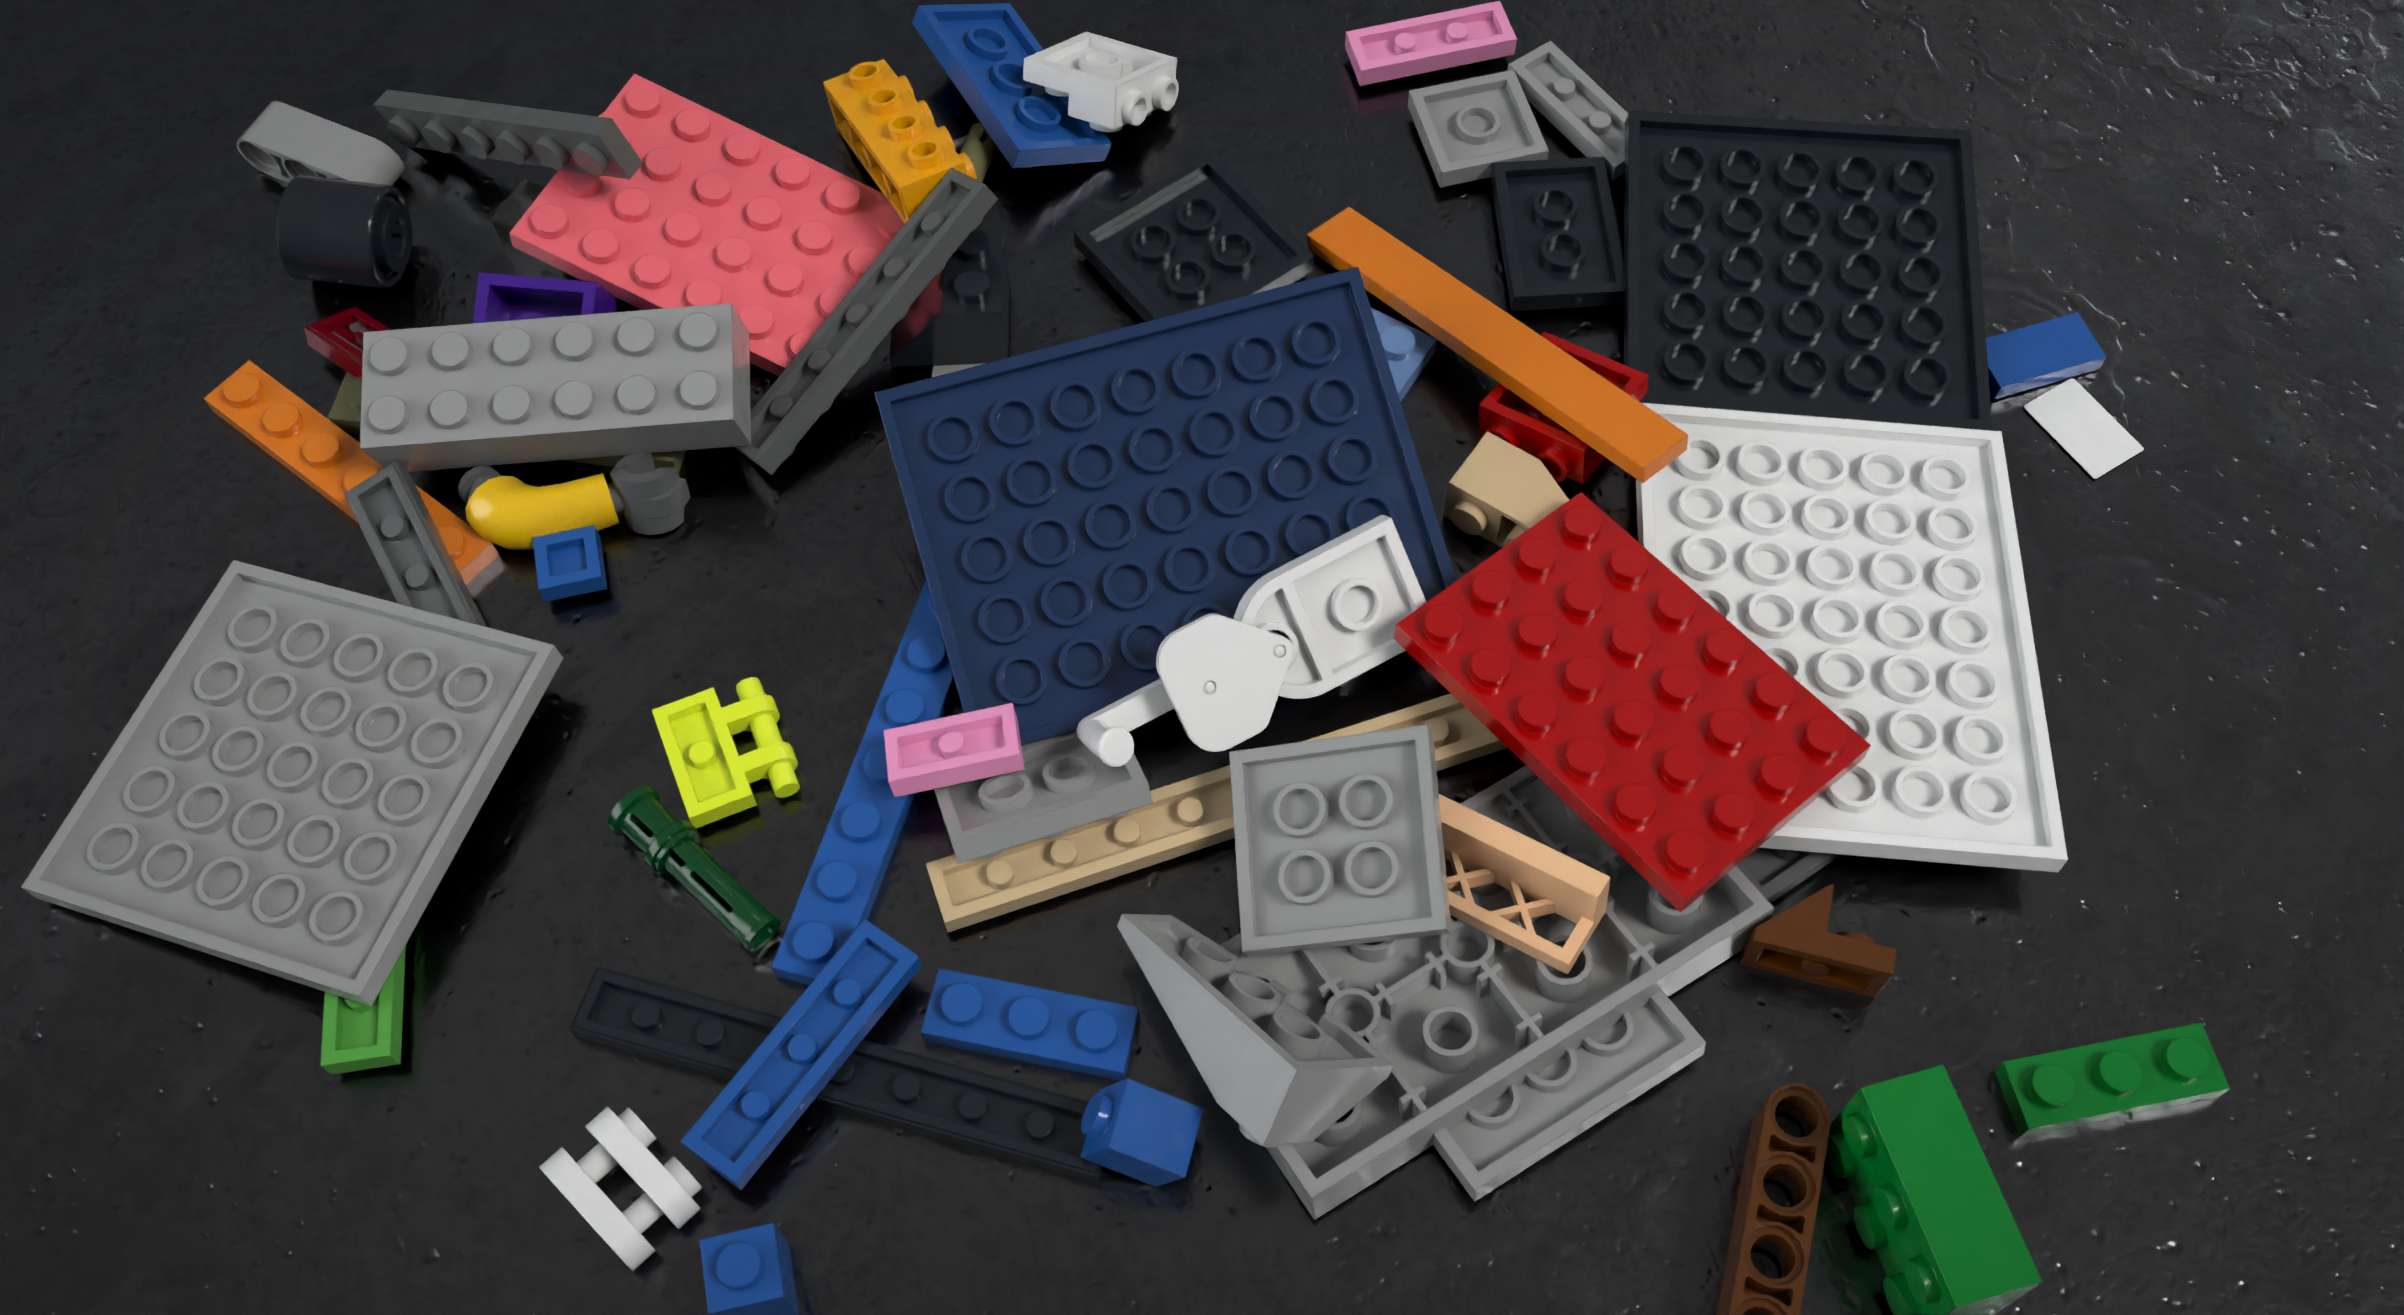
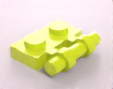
[652,677,800,828]

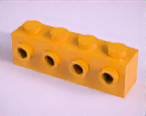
[823,59,977,224]

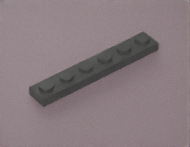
[373,89,643,180]
[734,168,998,475]

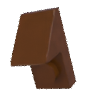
[1739,884,1897,998]

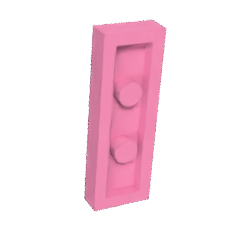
[1345,1,1517,86]

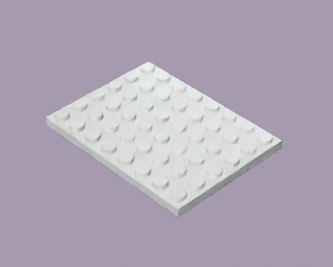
[1636,403,2068,873]

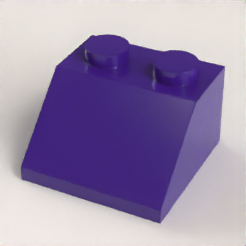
[473,272,618,323]

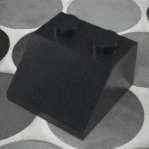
[890,229,1010,367]

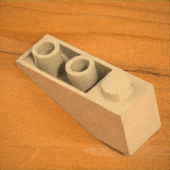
[1443,431,1569,548]

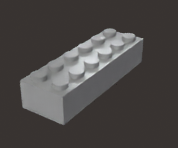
[360,303,751,472]

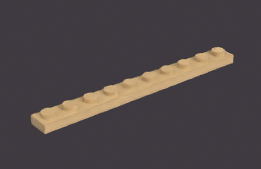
[926,693,1508,933]

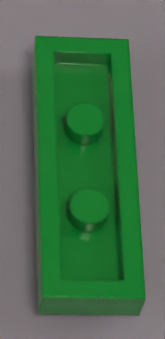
[1994,1022,2230,1137]

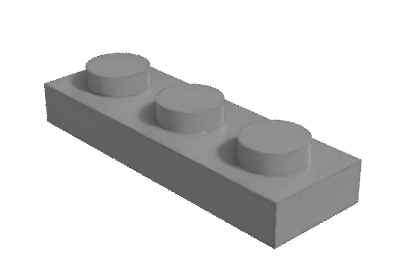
[1507,41,1628,181]

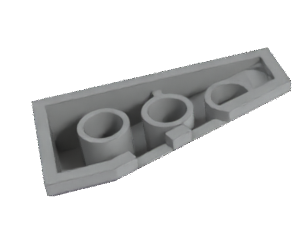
[1117,914,1394,1148]

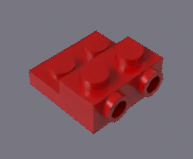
[1479,332,1649,484]

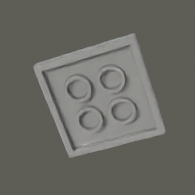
[1229,725,1452,956]

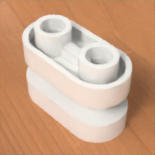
[539,1106,702,1271]

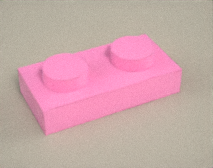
[884,703,1025,797]

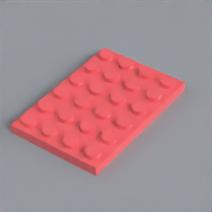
[509,73,905,377]

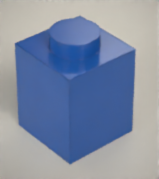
[1080,1078,1204,1187]
[699,1223,799,1315]

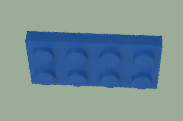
[912,3,1112,168]

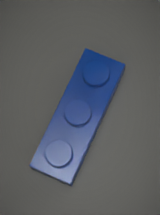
[920,968,1140,1081]

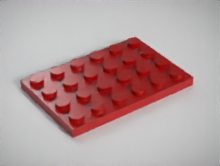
[1394,492,1871,913]

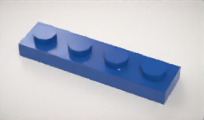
[680,919,922,1190]

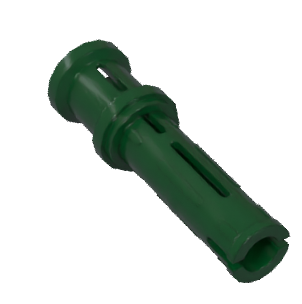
[607,784,781,952]

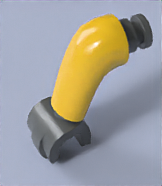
[458,453,691,550]

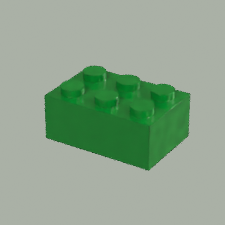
[1826,1065,2043,1315]

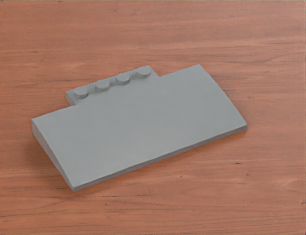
[1220,765,1774,1220]

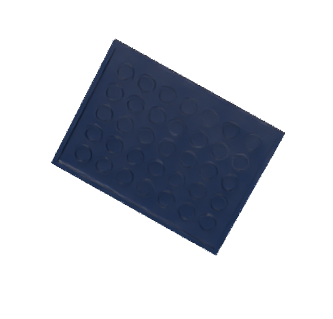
[874,267,1457,746]

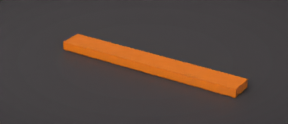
[1307,207,1688,483]

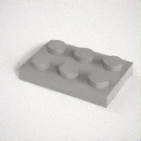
[934,731,1153,864]

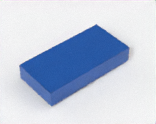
[1986,312,2107,400]

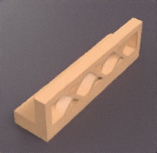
[1439,794,1610,975]

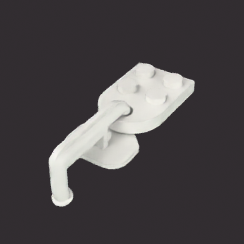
[1076,515,1426,767]

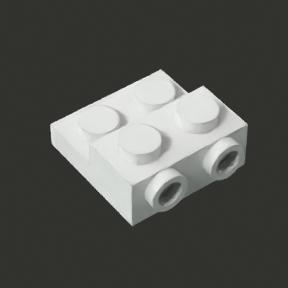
[1023,32,1179,132]

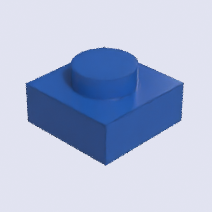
[533,525,607,602]

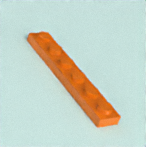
[204,360,499,585]

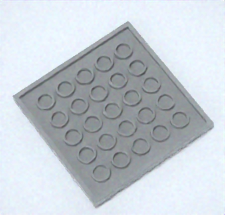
[21,560,563,1007]

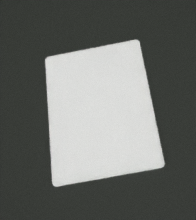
[2024,378,2144,479]

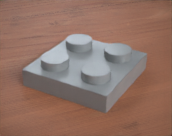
[1408,70,1549,188]

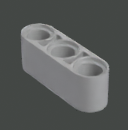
[236,101,405,186]

